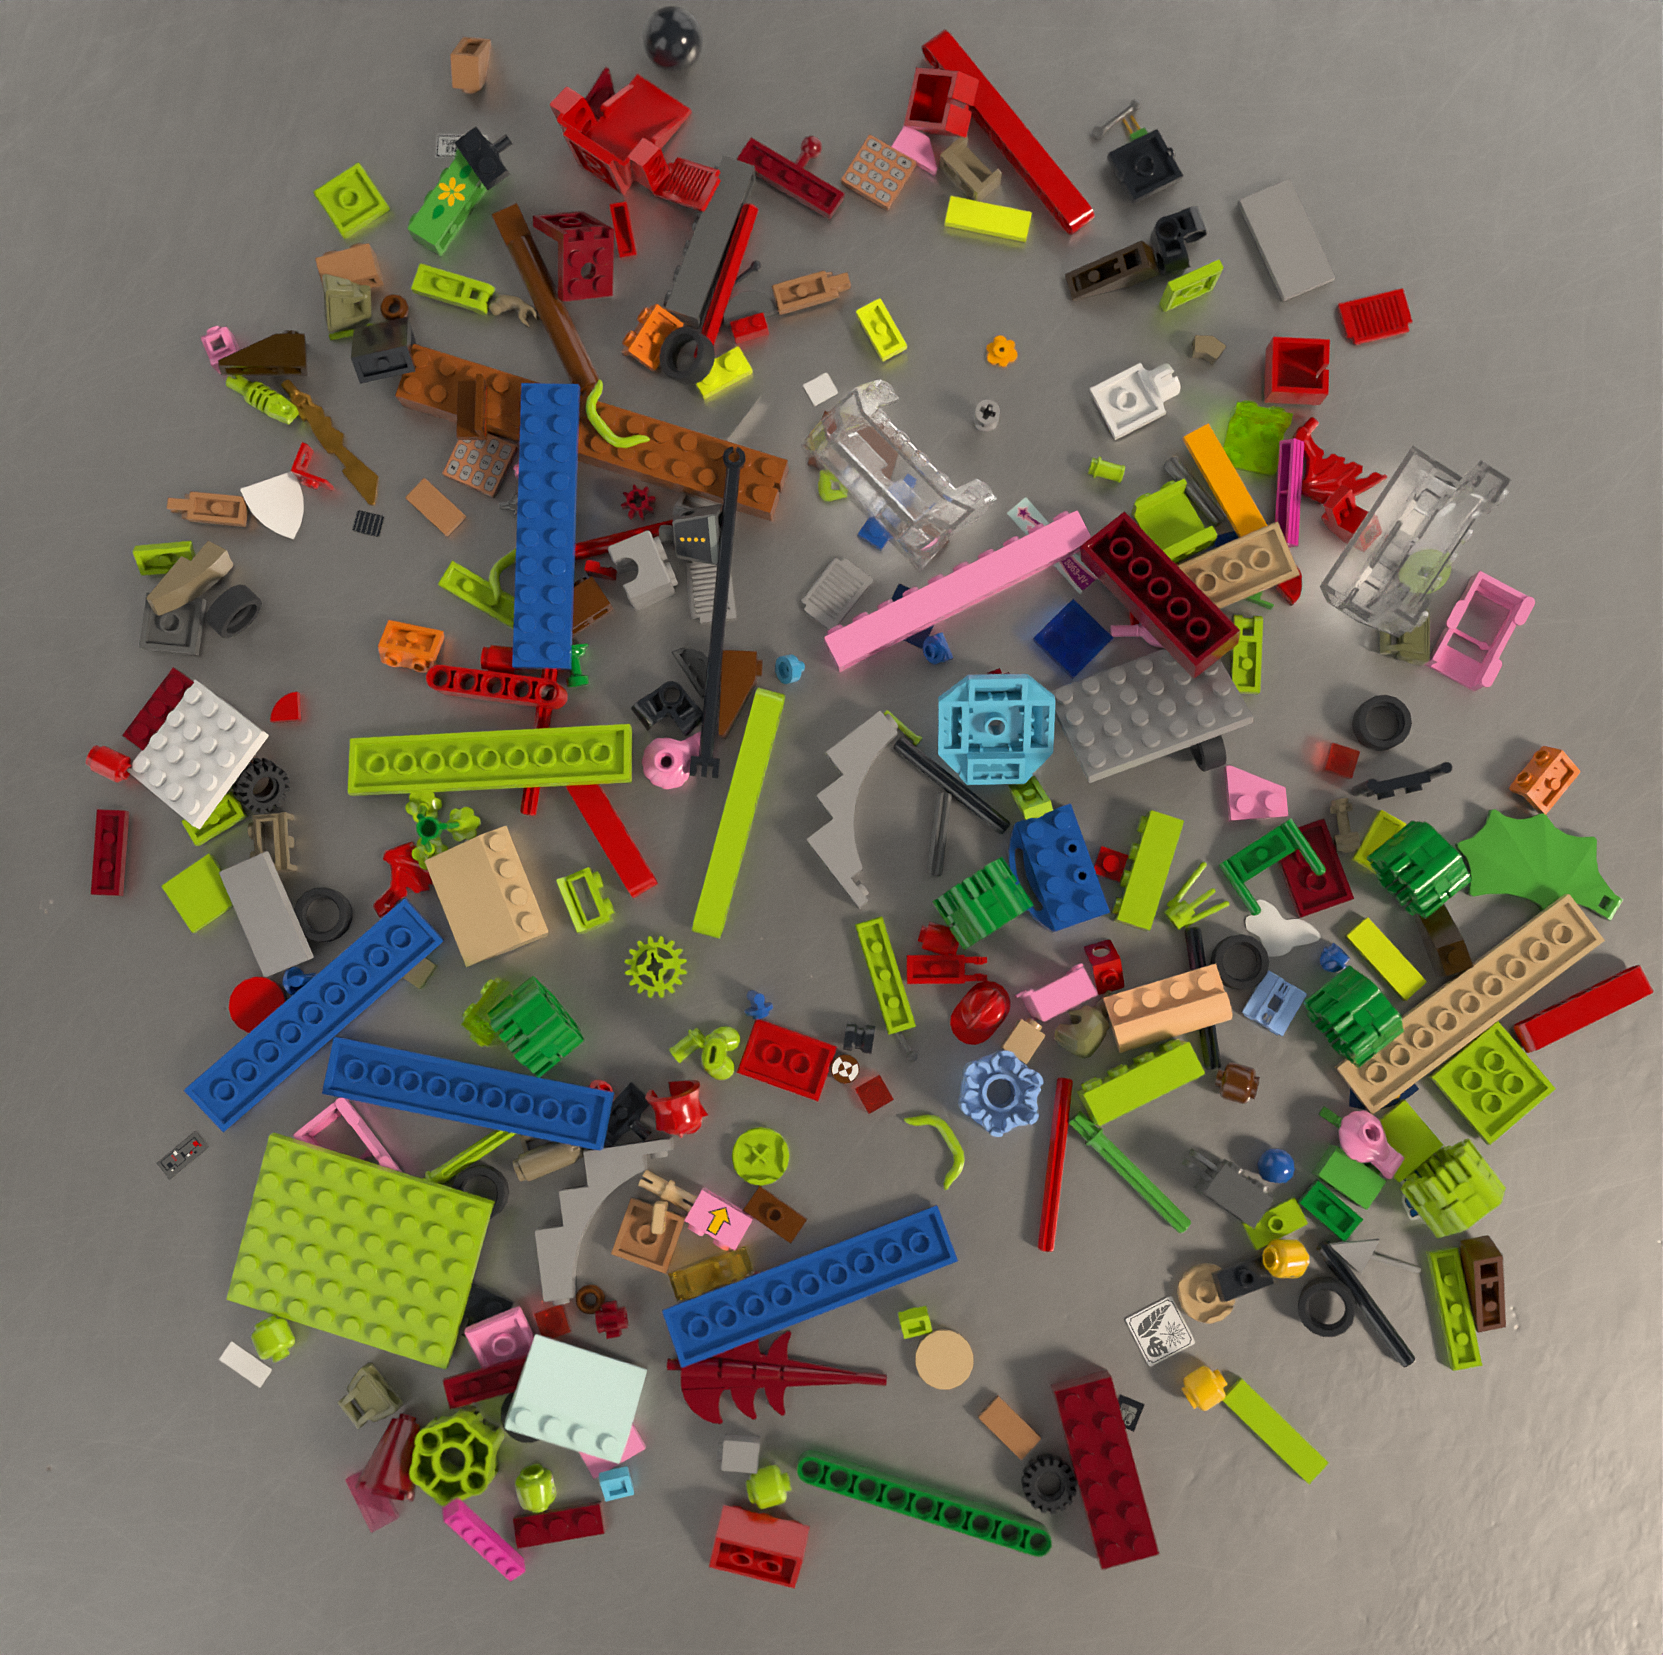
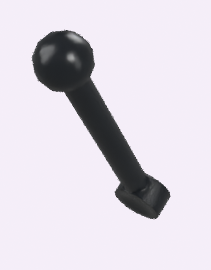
[713,261,761,294]

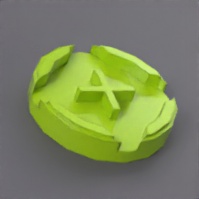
[732,1127,790,1186]

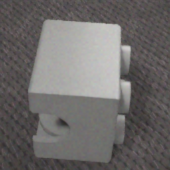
[608,531,678,611]

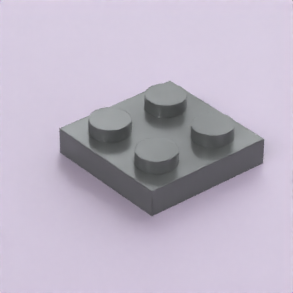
[139,592,206,656]

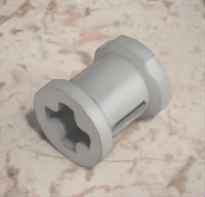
[973,399,1000,433]

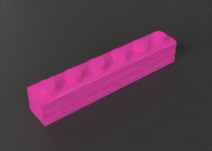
[1275,438,1304,548]
[442,1497,526,1582]

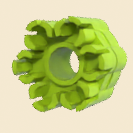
[1400,1139,1506,1238]
[409,1405,504,1506]

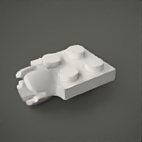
[1090,363,1181,440]

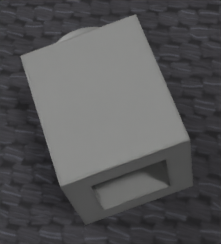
[717,1434,761,1474]

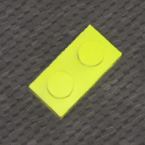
[856,298,907,362]
[696,346,753,400]

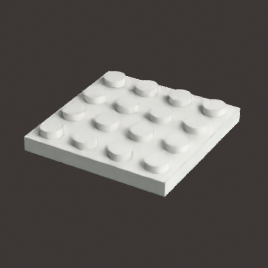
[127,679,269,829]

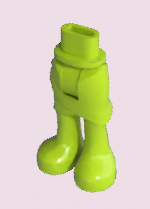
[701,1026,740,1080]

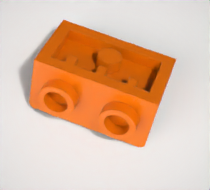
[621,304,684,371]
[378,620,444,673]
[1509,746,1581,815]

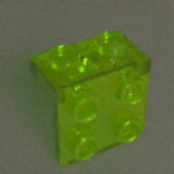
[1223,400,1293,476]
[461,977,510,1047]

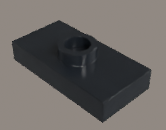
[1211,1255,1274,1302]

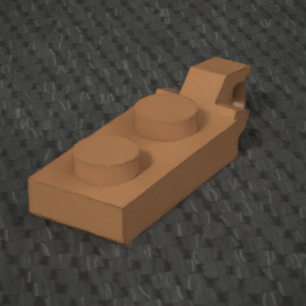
[772,270,851,315]
[167,491,248,527]

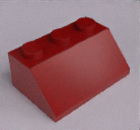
[709,1505,810,1589]

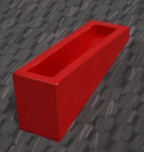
[609,201,637,258]

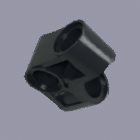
[1150,206,1207,276]
[631,681,703,737]

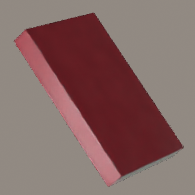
[1278,818,1354,918]

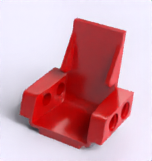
[549,74,692,196]

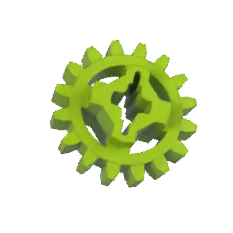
[625,936,688,998]

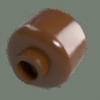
[1215,1062,1260,1104]

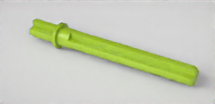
[422,1129,516,1185]

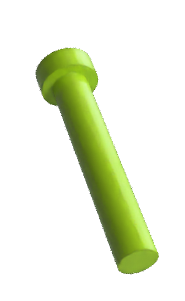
[329,323,373,341]
[884,710,923,746]

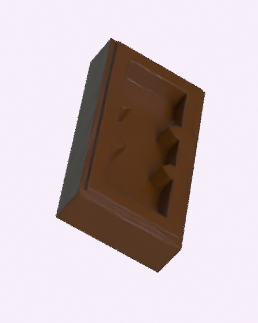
[743,1186,807,1244]

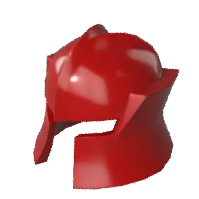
[645,1080,708,1139]

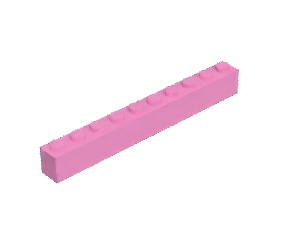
[824,510,1091,672]

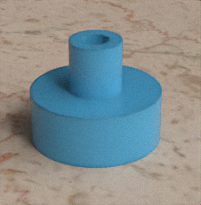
[775,654,805,684]

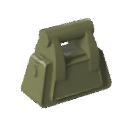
[322,274,372,333]
[1380,609,1430,666]
[337,1362,403,1430]

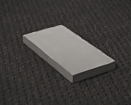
[1237,179,1336,302]
[219,851,314,978]

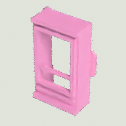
[1424,571,1535,691]
[1014,963,1097,1022]
[293,1098,402,1172]

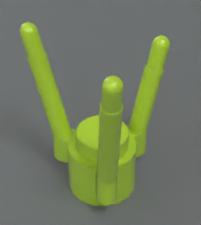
[1164,862,1229,930]

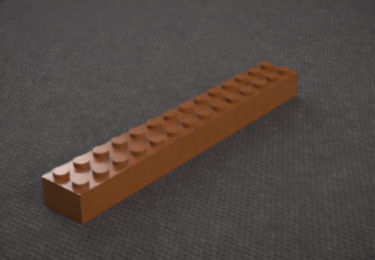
[395,344,789,522]

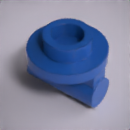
[923,632,953,664]
[283,967,317,996]
[744,990,773,1020]

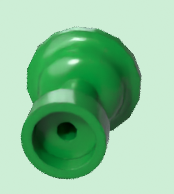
[566,644,589,688]

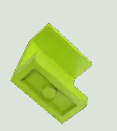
[1131,479,1217,564]

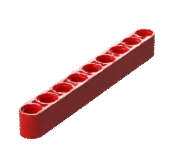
[921,30,1095,235]

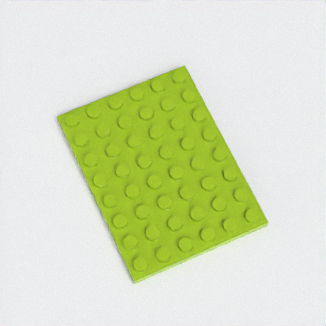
[226,1132,494,1370]

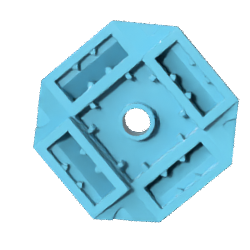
[938,674,1056,785]

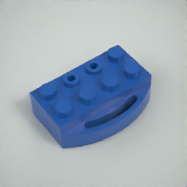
[1008,803,1110,933]

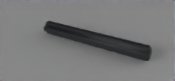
[893,737,1011,834]
[1184,927,1221,1070]
[1316,1240,1416,1367]

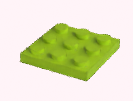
[1429,1021,1556,1145]

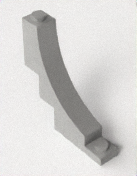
[806,711,898,909]
[534,1137,674,1305]

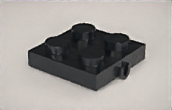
[1107,129,1183,205]

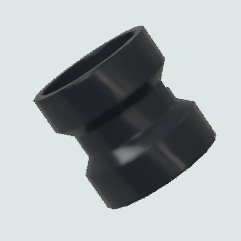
[843,1021,876,1054]

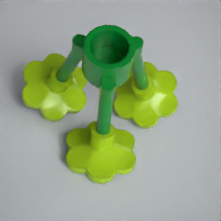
[405,792,481,870]

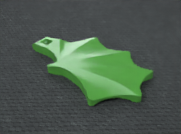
[1455,809,1623,921]

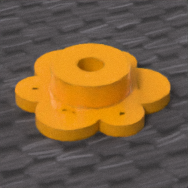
[986,335,1018,367]

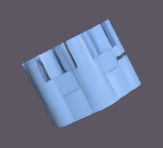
[958,1050,1043,1137]

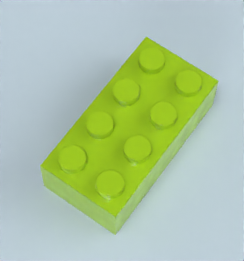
[1076,1038,1205,1126]

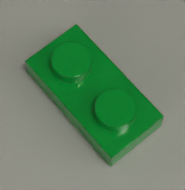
[1297,1179,1364,1242]

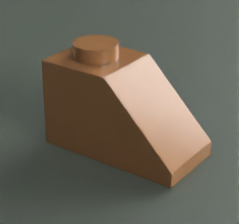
[450,37,491,93]

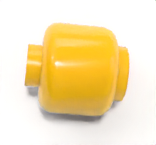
[1263,1239,1309,1278]
[1181,1365,1227,1411]

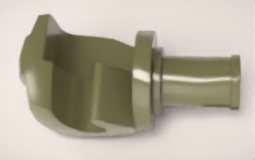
[1054,990,1115,1059]

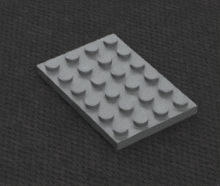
[1049,649,1253,783]

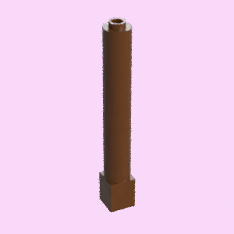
[491,203,599,398]

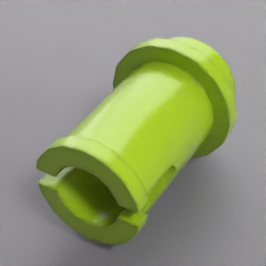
[1088,456,1125,483]
[669,1028,706,1063]

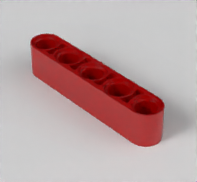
[426,665,568,710]
[566,784,658,899]
[1512,965,1654,1053]

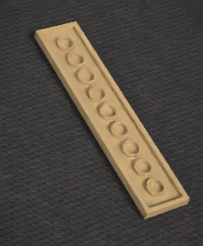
[1335,894,1605,1115]

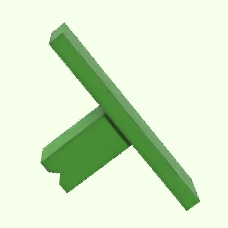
[1244,591,1274,610]
[1318,1106,1342,1129]

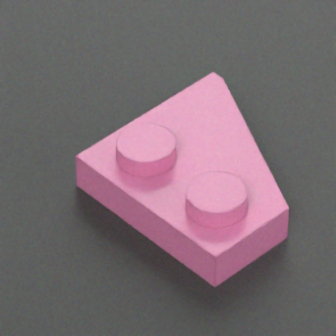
[1224,765,1288,821]

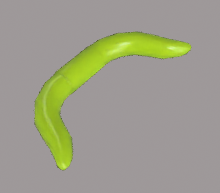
[585,379,650,448]
[489,548,516,601]
[904,1114,965,1190]

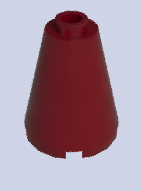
[355,1414,420,1502]

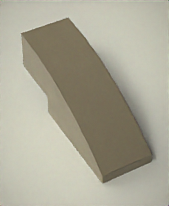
[146,541,234,616]

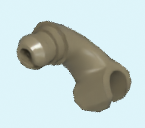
[489,294,540,327]

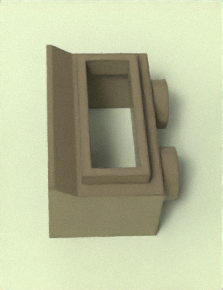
[248,812,297,873]

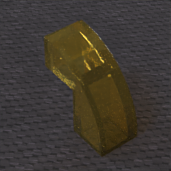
[667,1246,755,1302]

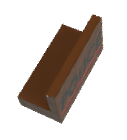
[456,374,489,440]

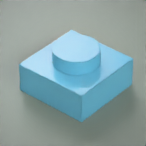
[599,1466,634,1502]

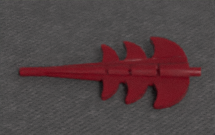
[667,1330,887,1424]

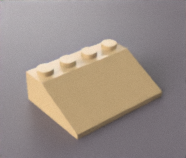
[425,826,549,968]

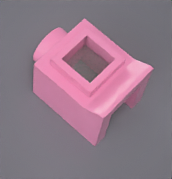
[200,326,240,375]

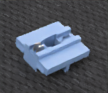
[1241,971,1307,1036]

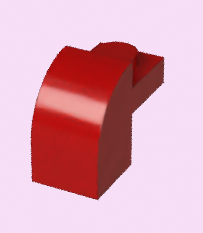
[1321,484,1380,552]

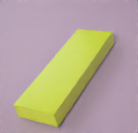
[945,196,1032,243]
[1344,917,1427,1001]

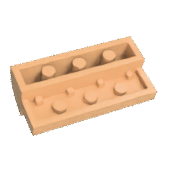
[1103,964,1232,1053]

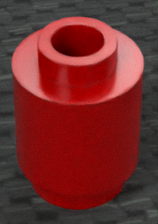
[481,645,523,675]
[86,745,132,783]
[917,921,959,956]

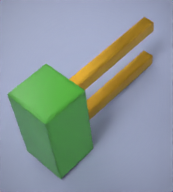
[1122,115,1148,141]

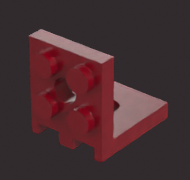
[533,211,614,302]

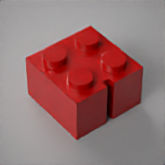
[904,67,979,138]
[1264,337,1330,405]

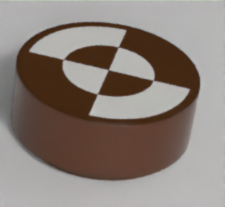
[831,1054,860,1084]

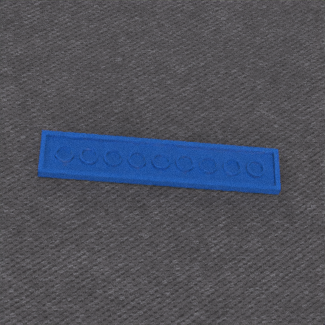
[512,383,580,669]
[184,898,444,1133]
[322,1037,614,1151]
[662,1205,958,1368]

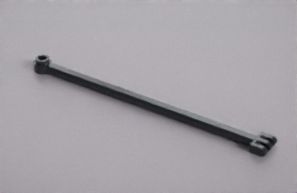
[689,446,746,779]

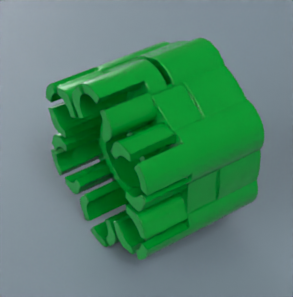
[1367,820,1472,918]
[932,857,1034,950]
[1303,965,1404,1069]
[487,975,585,1078]

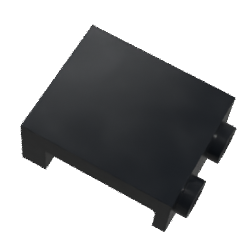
[351,317,416,384]

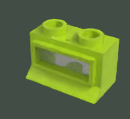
[556,867,615,934]

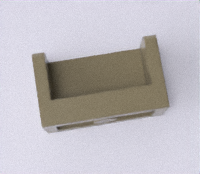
[939,136,1002,202]

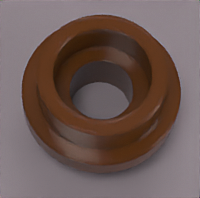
[380,294,409,321]
[576,1284,605,1314]

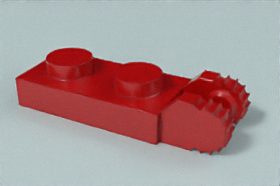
[906,955,987,984]

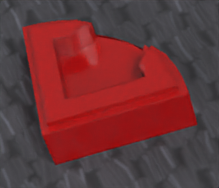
[584,560,617,581]
[1274,565,1302,606]
[270,692,301,723]

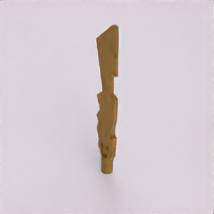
[281,379,378,506]

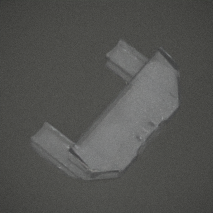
[801,379,997,572]
[1319,446,1511,637]

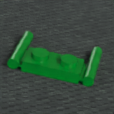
[1218,818,1326,916]

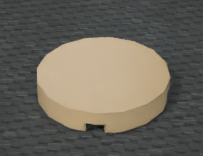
[1177,1263,1235,1324]
[915,1329,973,1390]

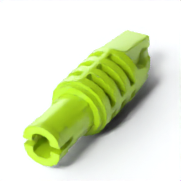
[226,375,299,425]

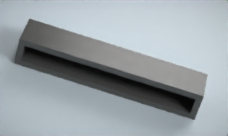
[663,156,756,329]

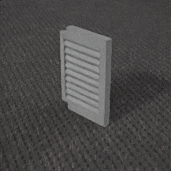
[800,557,874,630]
[684,561,737,624]

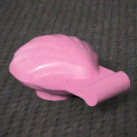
[641,731,714,789]
[1338,1110,1404,1179]

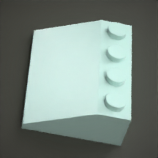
[505,1334,647,1464]

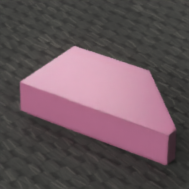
[891,126,937,176]

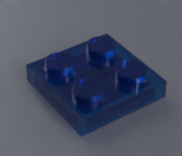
[1033,599,1114,679]

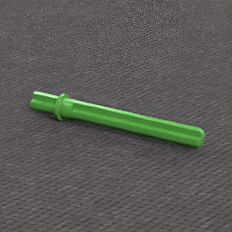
[1069,1111,1191,1233]

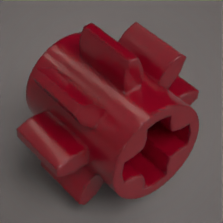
[621,484,657,522]
[595,1300,628,1339]

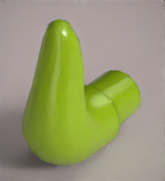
[818,470,850,502]

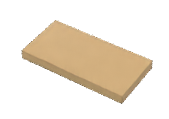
[1177,521,1300,609]

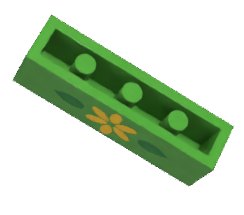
[407,149,487,257]

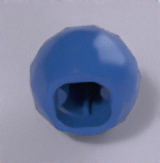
[1257,1148,1295,1183]

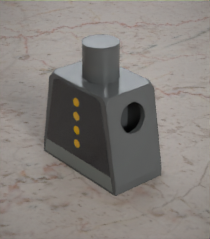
[659,504,723,565]

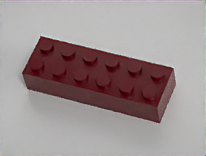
[1080,511,1241,679]
[1051,1370,1160,1570]

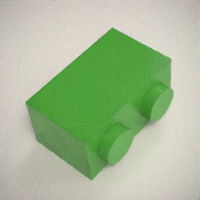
[1311,1144,1386,1210]

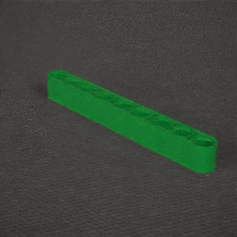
[797,1450,1052,1557]

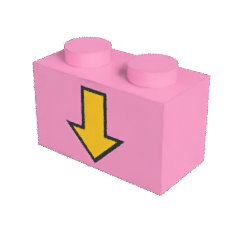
[684,1187,753,1251]

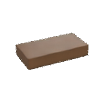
[405,478,466,537]
[978,1395,1042,1460]

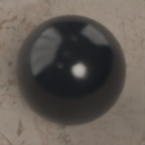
[642,6,703,72]

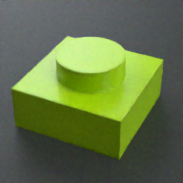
[898,1306,933,1339]

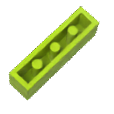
[1111,810,1184,932]

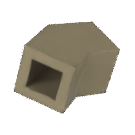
[1192,335,1226,365]

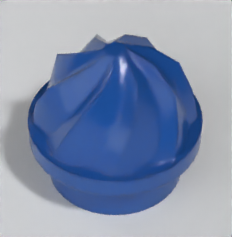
[1320,943,1351,973]

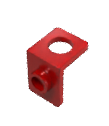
[290,442,334,491]
[1084,939,1125,995]

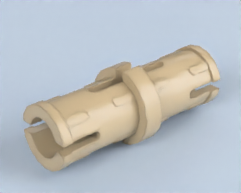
[638,1169,698,1213]

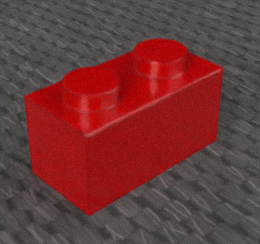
[730,312,769,344]

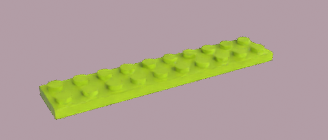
[348,724,632,796]

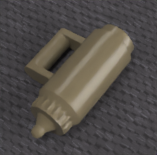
[513,1134,585,1182]

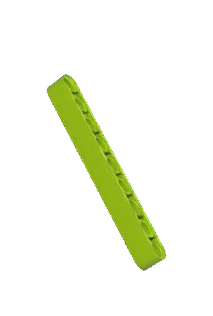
[692,687,785,939]

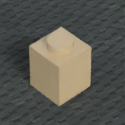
[1000,1017,1046,1064]

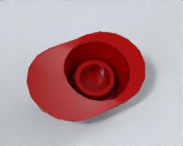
[950,981,1011,1045]

